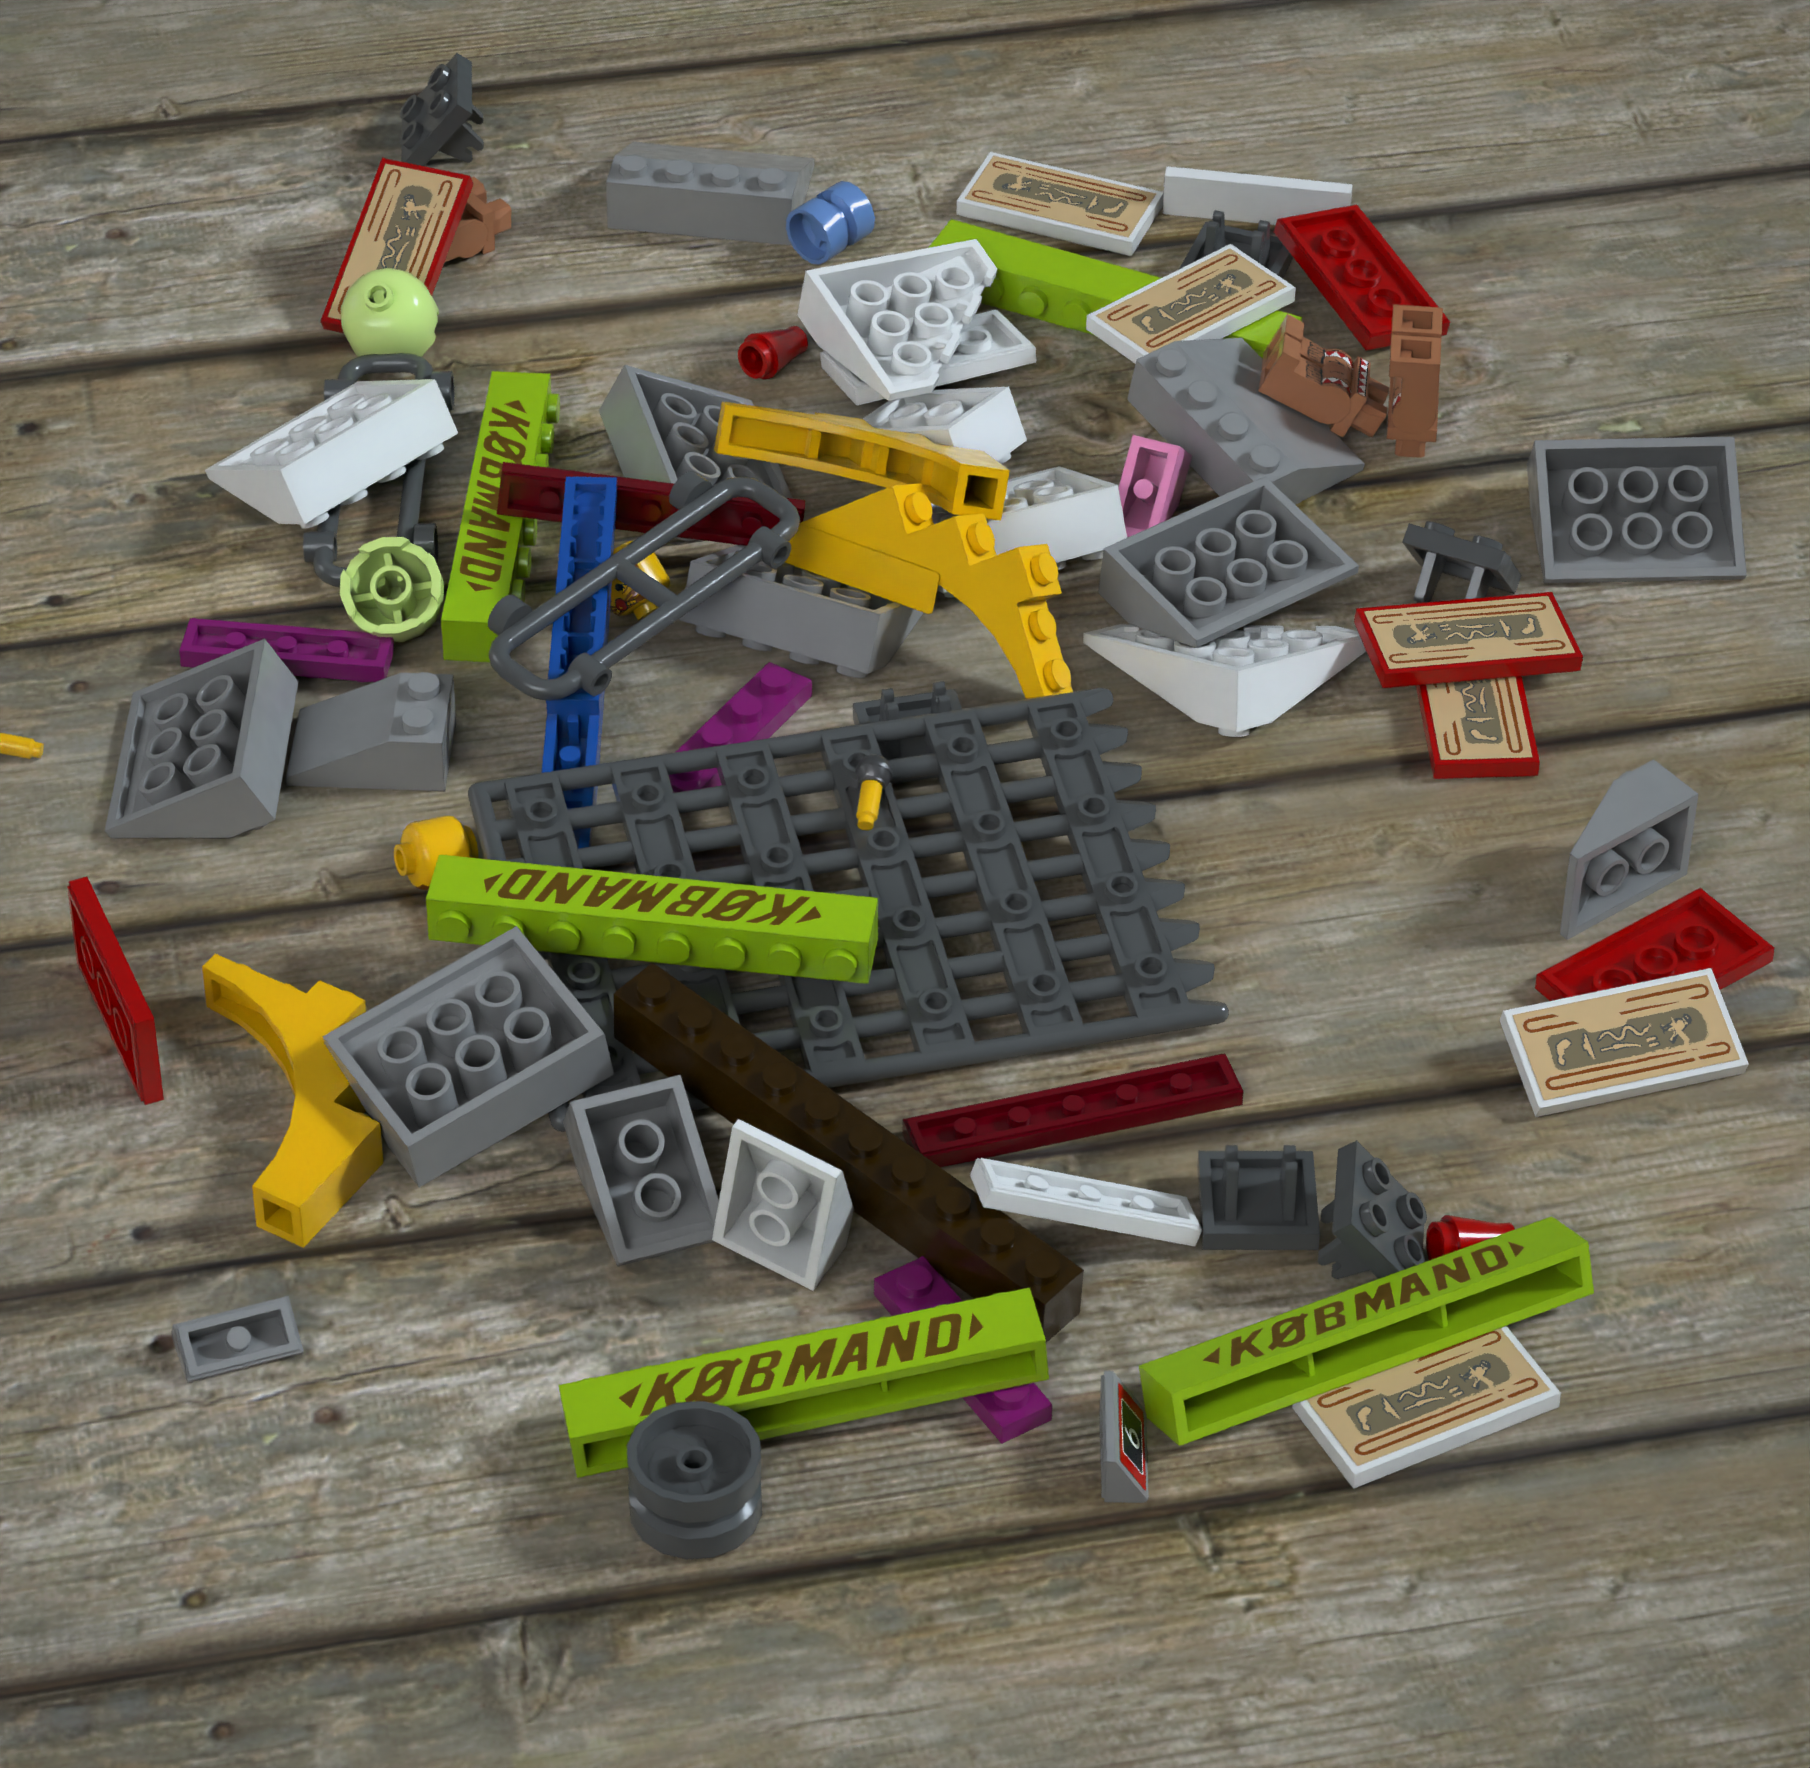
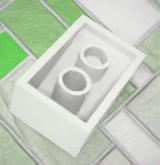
[863,387,1027,464]
[712,1119,854,1291]

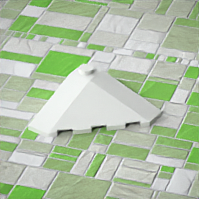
[797,239,997,401]
[1083,624,1366,737]

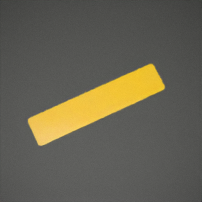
[784,524,940,614]

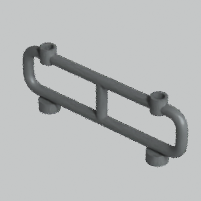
[303,353,455,587]
[488,471,800,701]

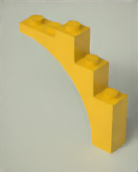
[714,402,1010,521]
[800,483,1073,699]
[202,953,384,1248]

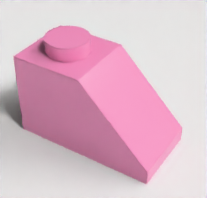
[1118,435,1192,537]

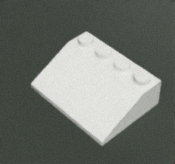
[205,379,458,529]
[931,466,1127,597]

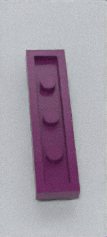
[179,618,394,682]
[668,662,812,793]
[874,1256,1053,1444]

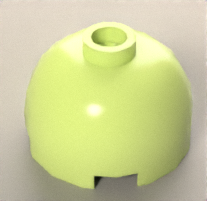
[341,268,439,357]
[340,537,444,642]

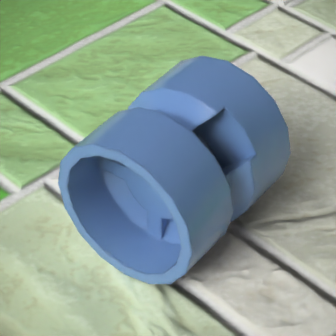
[786,181,875,265]

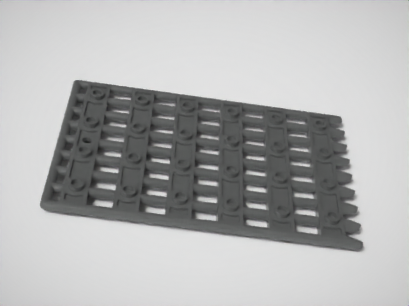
[468,688,1229,1132]

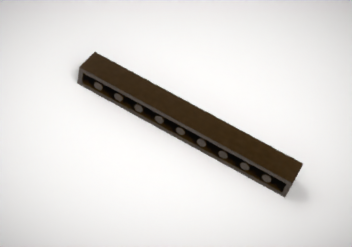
[613,962,1084,1343]

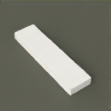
[1163,166,1353,225]
[970,1158,1202,1246]

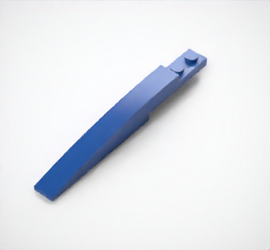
[542,476,617,848]

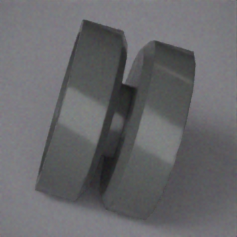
[627,1401,762,1559]

